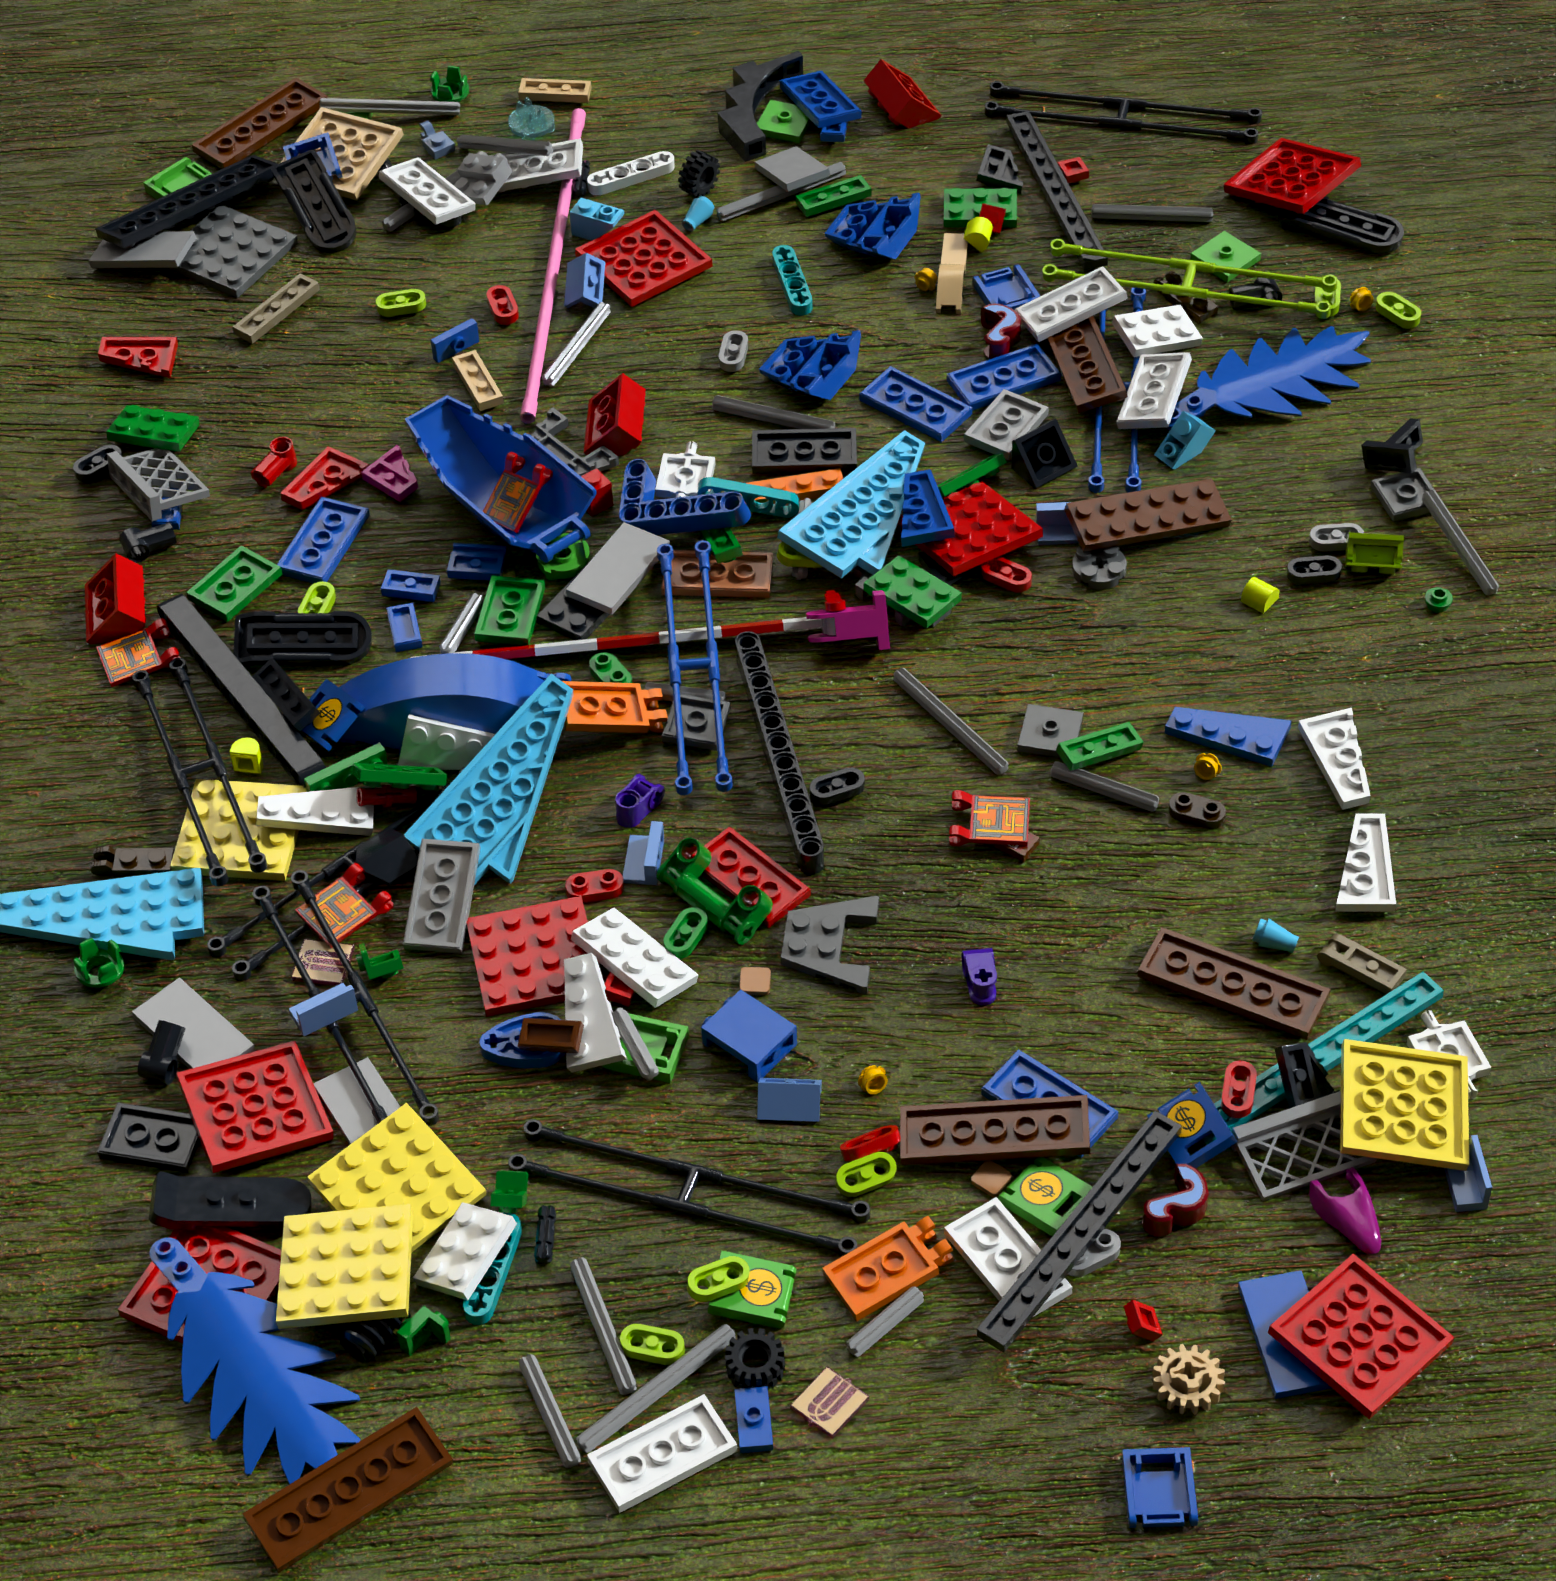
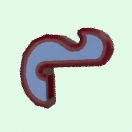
[981,303,1021,359]
[1142,1163,1209,1236]

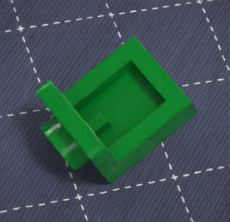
[355,943,404,980]
[490,1170,528,1213]
[397,1306,451,1356]

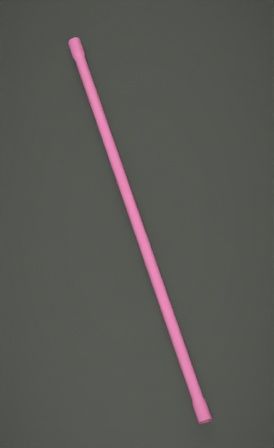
[520,108,586,424]

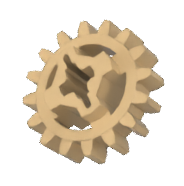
[1152,1344,1225,1415]

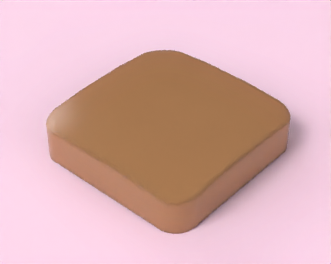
[740,967,771,995]
[971,1160,1012,1197]

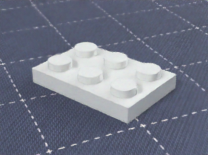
[1112,305,1203,357]
[413,1202,517,1300]

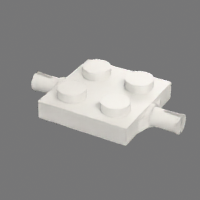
[655,441,715,498]
[1407,1010,1491,1099]

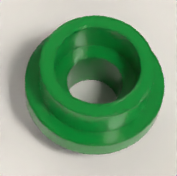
[1425,587,1453,613]

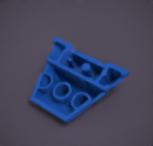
[824,192,921,260]
[759,330,861,400]

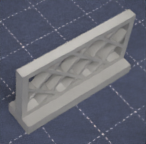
[107,448,210,521]
[1231,1091,1378,1202]

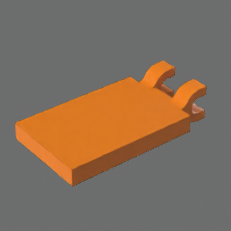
[562,681,668,733]
[822,1216,954,1321]

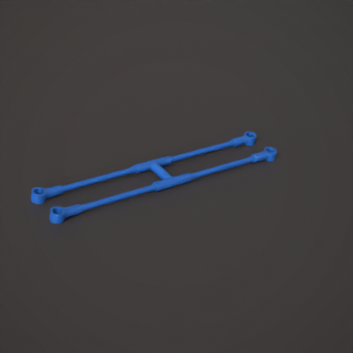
[1088,287,1146,493]
[657,540,733,795]

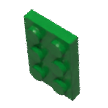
[944,188,1017,228]
[106,405,199,452]
[186,545,282,622]
[863,555,962,628]
[474,576,545,646]
[352,763,447,790]

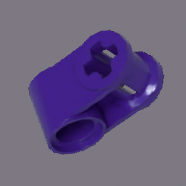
[615,774,665,828]
[961,948,997,1005]

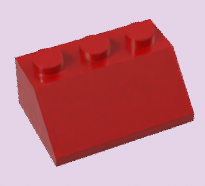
[863,59,942,128]
[583,373,646,456]
[85,553,146,644]

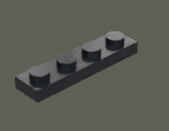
[252,658,320,732]

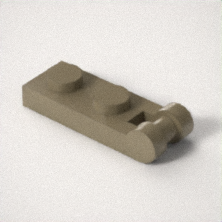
[1317,933,1407,994]

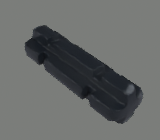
[573,160,590,197]
[534,1205,556,1264]

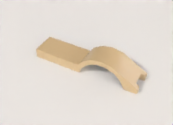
[936,233,968,314]

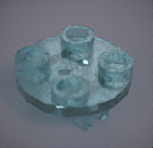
[508,97,555,140]

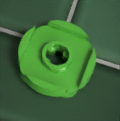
[536,533,590,580]

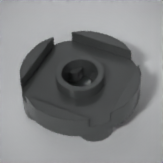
[1072,546,1127,590]

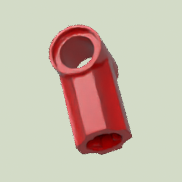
[251,437,297,488]

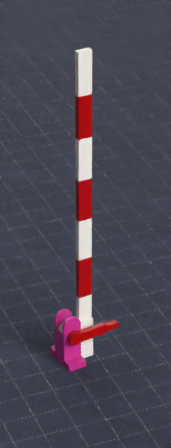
[411,590,890,659]

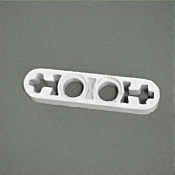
[587,151,675,195]

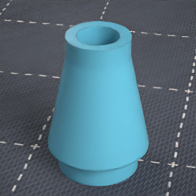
[681,196,714,232]
[1252,919,1299,953]

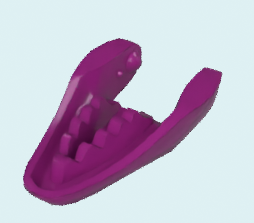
[1309,1167,1381,1255]

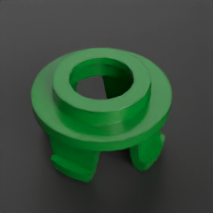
[430,66,469,102]
[73,938,124,987]

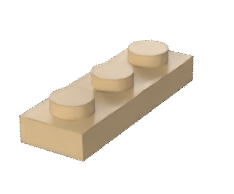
[518,78,592,103]
[452,350,504,411]

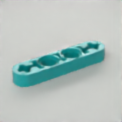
[772,245,813,316]
[697,477,799,518]
[463,1213,522,1325]

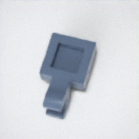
[419,120,455,160]

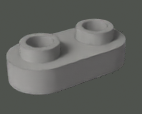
[719,330,748,372]
[1309,523,1364,552]
[1068,1229,1121,1277]

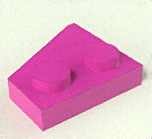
[361,445,418,502]

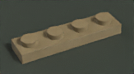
[233,273,320,344]

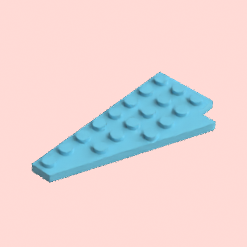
[777,430,925,578]
[404,674,574,885]
[0,868,204,960]

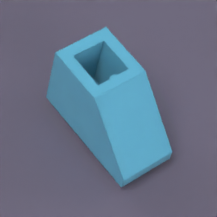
[569,198,624,241]
[1154,411,1216,469]

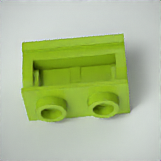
[1345,532,1404,574]

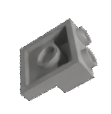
[454,151,513,206]

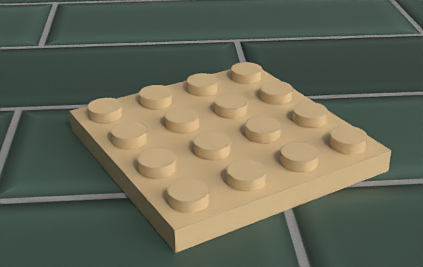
[281,107,404,200]

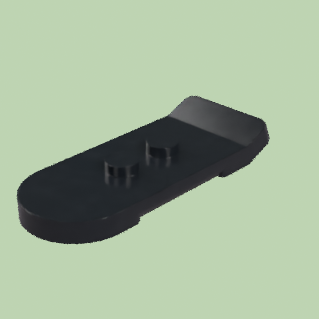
[271,150,356,253]
[1278,196,1404,253]
[233,611,372,667]
[149,1172,312,1231]

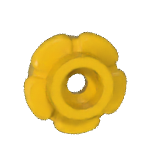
[914,268,938,291]
[1350,287,1374,311]
[1194,753,1222,780]
[858,1065,888,1094]

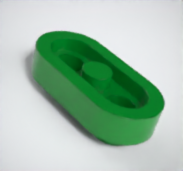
[589,652,632,683]
[663,907,708,959]

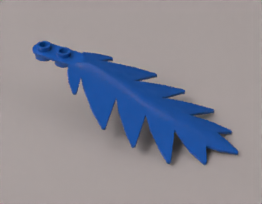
[1165,326,1371,431]
[149,1238,361,1484]

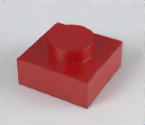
[1057,157,1089,183]
[979,203,1006,234]
[605,972,635,1007]
[1123,1300,1163,1342]

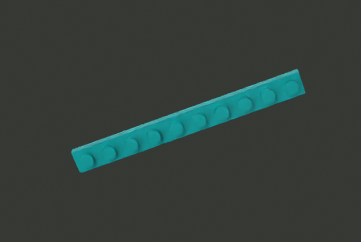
[1202,972,1444,1145]

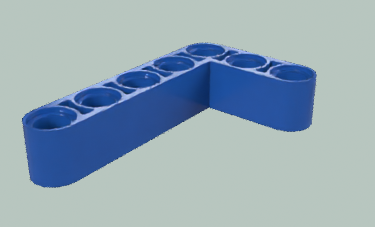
[619,459,751,535]

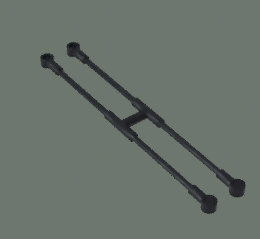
[984,81,1262,144]
[132,658,268,887]
[207,766,466,981]
[252,870,439,1126]
[508,1119,870,1257]

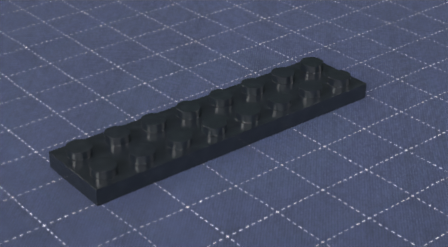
[95,155,278,249]

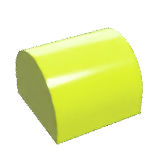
[963,217,993,252]
[1241,577,1279,614]
[230,738,263,774]

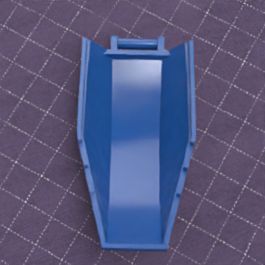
[405,395,597,563]
[325,653,571,754]

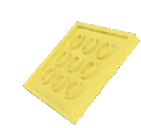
[170,779,307,881]
[1340,1039,1469,1171]
[307,1103,486,1253]
[276,1204,413,1329]

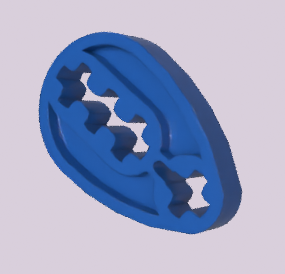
[480,1012,566,1068]

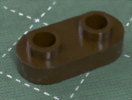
[1169,792,1226,829]

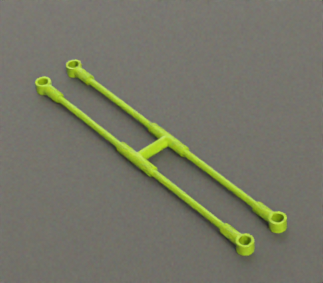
[1042,239,1337,319]

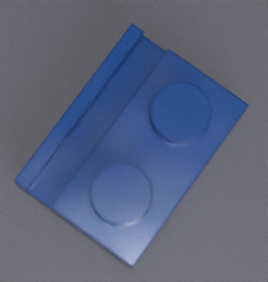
[447,543,507,581]

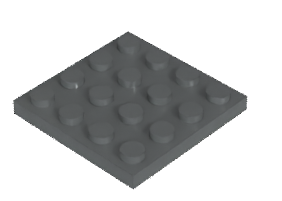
[167,204,298,298]

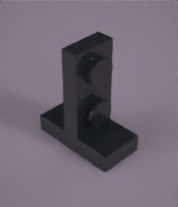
[1361,418,1423,473]

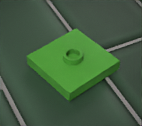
[757,100,811,143]
[1190,231,1261,283]

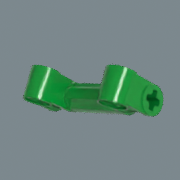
[656,838,773,945]

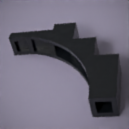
[718,51,803,162]

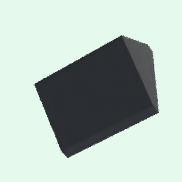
[1011,419,1078,489]

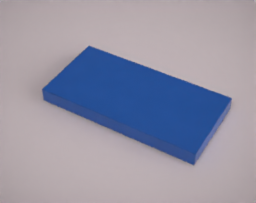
[779,71,862,128]
[946,343,1061,411]
[859,366,973,442]
[277,497,370,584]
[981,1049,1119,1158]
[1238,1270,1332,1399]

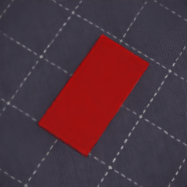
[690,826,811,928]

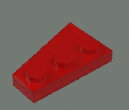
[98,337,178,378]
[280,446,370,510]

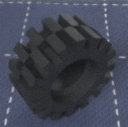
[678,150,720,198]
[725,1328,785,1389]

